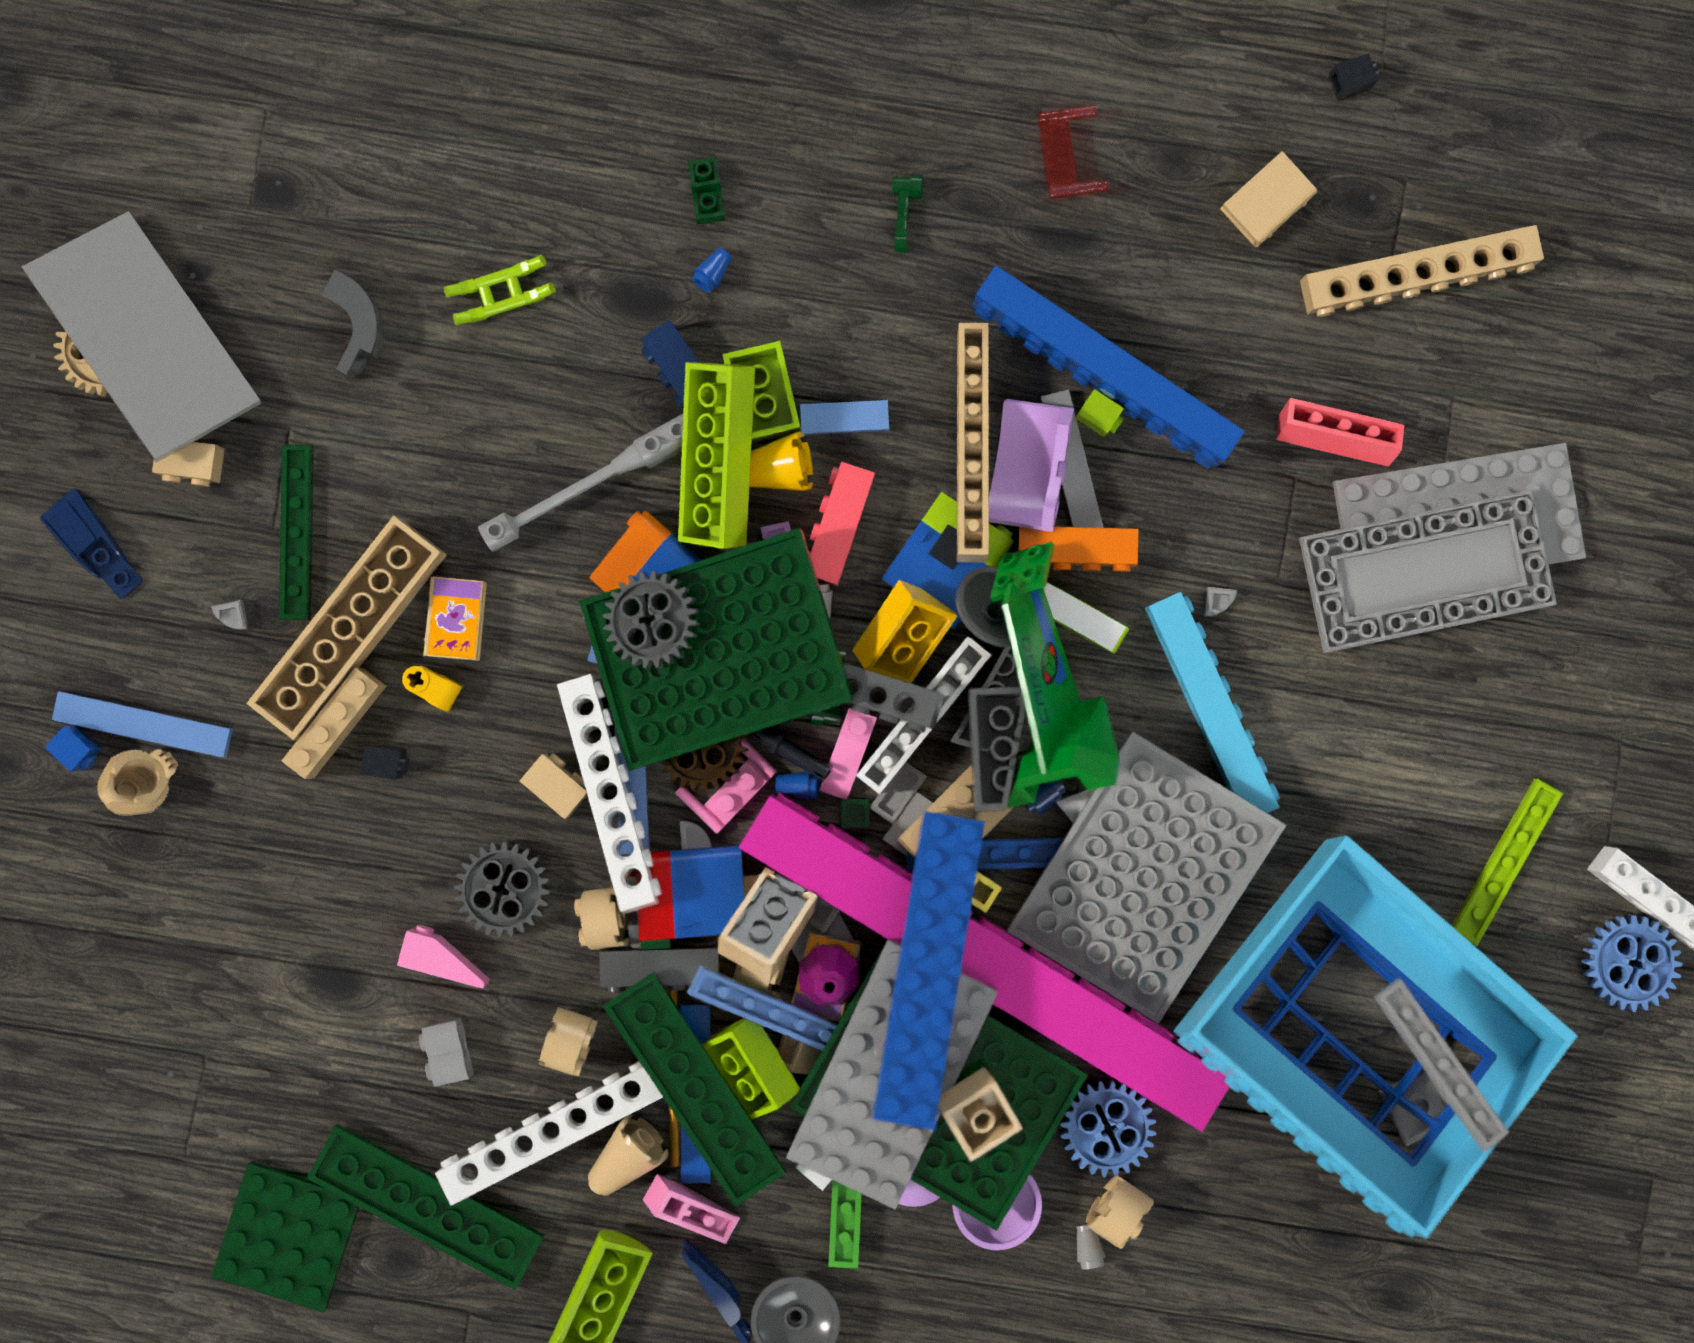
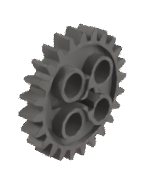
[603,571,700,669]
[454,841,552,938]

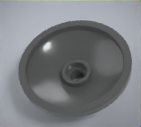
[956,567,1012,647]
[751,1275,840,1343]

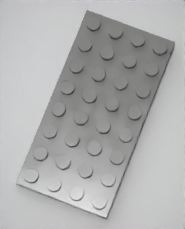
[1333,443,1586,564]
[786,939,998,1209]

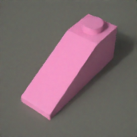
[819,708,877,799]
[397,925,490,989]
[643,1174,740,1244]

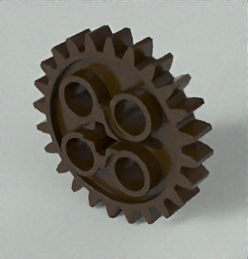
[661,735,749,791]

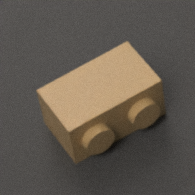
[152,442,224,487]
[520,753,588,819]

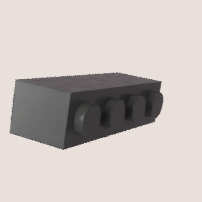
[599,945,721,992]

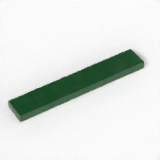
[279,444,314,621]

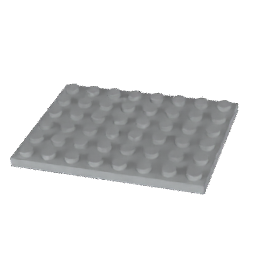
[1007,731,1287,1024]

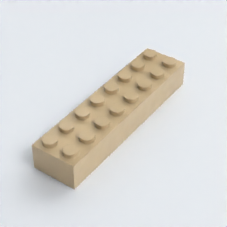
[246,516,447,740]

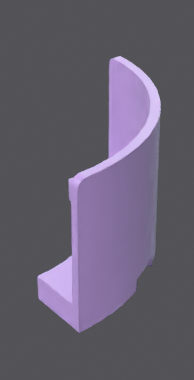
[989,399,1074,532]

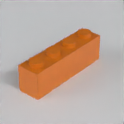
[1018,527,1139,572]

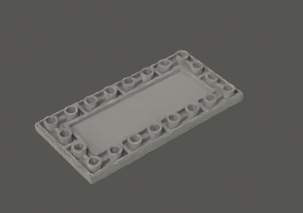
[22,211,261,463]
[1299,489,1557,653]

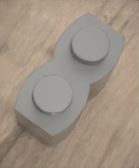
[419,1018,473,1087]

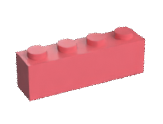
[1276,398,1404,467]
[809,462,875,587]

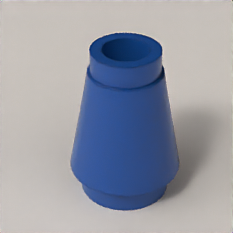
[692,248,732,293]
[775,772,820,801]

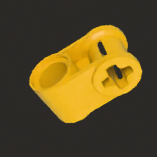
[402,666,463,712]

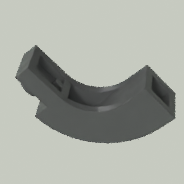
[321,270,384,380]

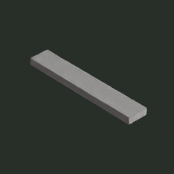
[1040,390,1104,567]
[1373,979,1509,1151]

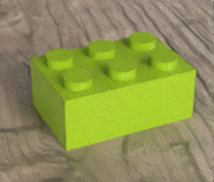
[722,341,801,444]
[702,1018,800,1119]

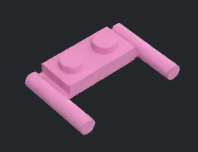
[675,740,777,834]

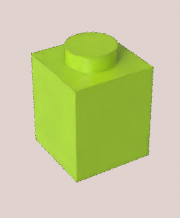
[1076,389,1124,437]

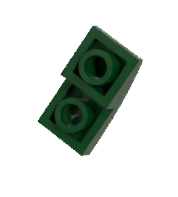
[688,157,726,224]

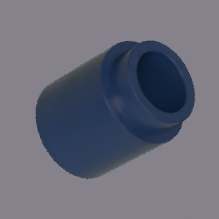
[1025,780,1066,815]

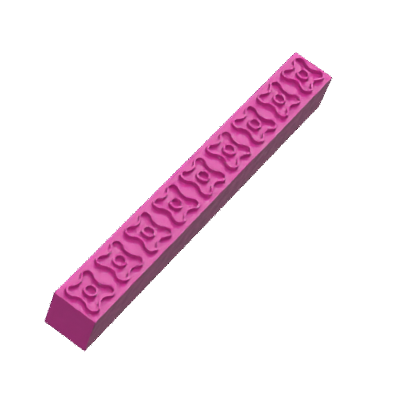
[739,793,1229,1132]

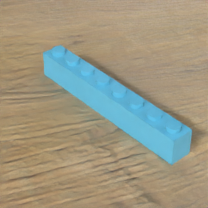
[1145,592,1280,813]

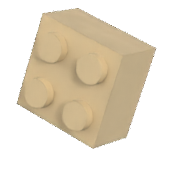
[938,1067,1023,1161]

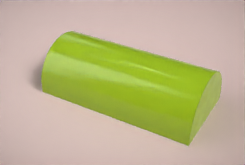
[549,1230,653,1343]

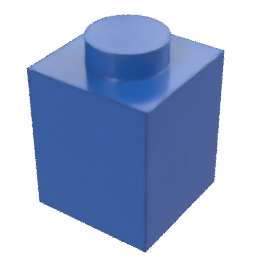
[44,725,102,771]

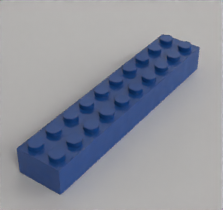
[972,265,1245,468]
[871,811,985,1131]

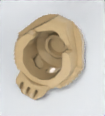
[97,749,178,816]

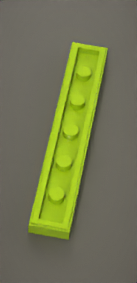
[1451,778,1564,947]

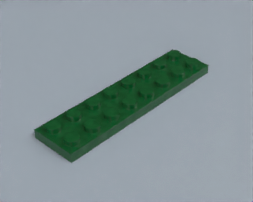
[603,971,786,1207]
[306,1124,545,1290]

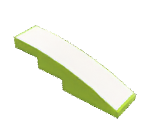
[1044,582,1129,654]

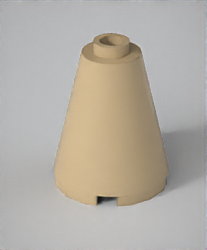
[588,1114,668,1196]

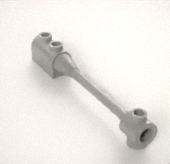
[478,414,683,552]

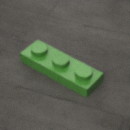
[829,1180,862,1268]

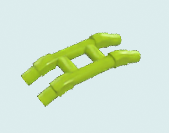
[444,255,555,325]

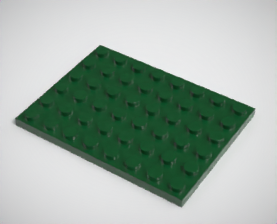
[579,528,854,771]
[790,951,1088,1231]

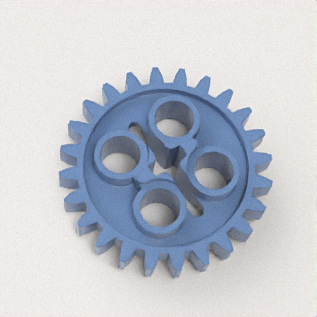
[1582,914,1683,1012]
[1060,1079,1156,1177]

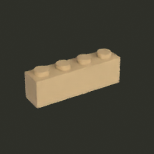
[282,667,386,779]

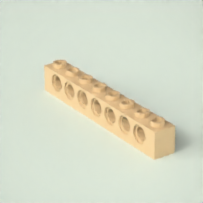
[1300,225,1544,317]
[957,323,989,563]

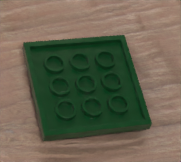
[211,1161,359,1313]

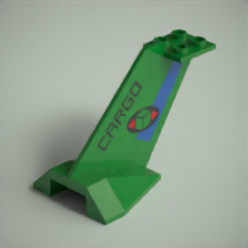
[990,542,1120,808]

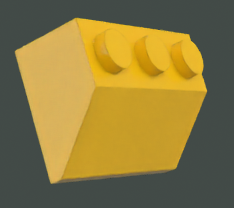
[852,580,958,684]

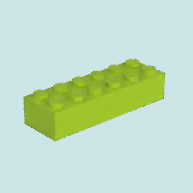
[678,362,755,549]

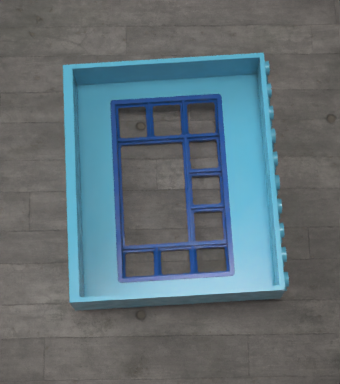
[1173,836,1577,1239]

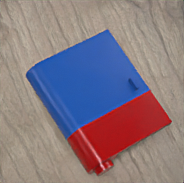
[630,845,745,941]

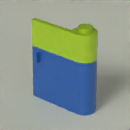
[882,492,1015,630]

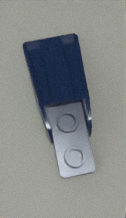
[40,489,143,598]
[682,1238,752,1343]

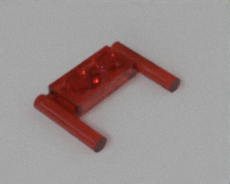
[1037,105,1108,199]

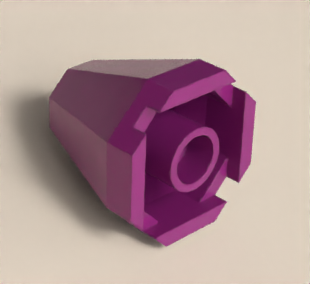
[799,944,859,1006]

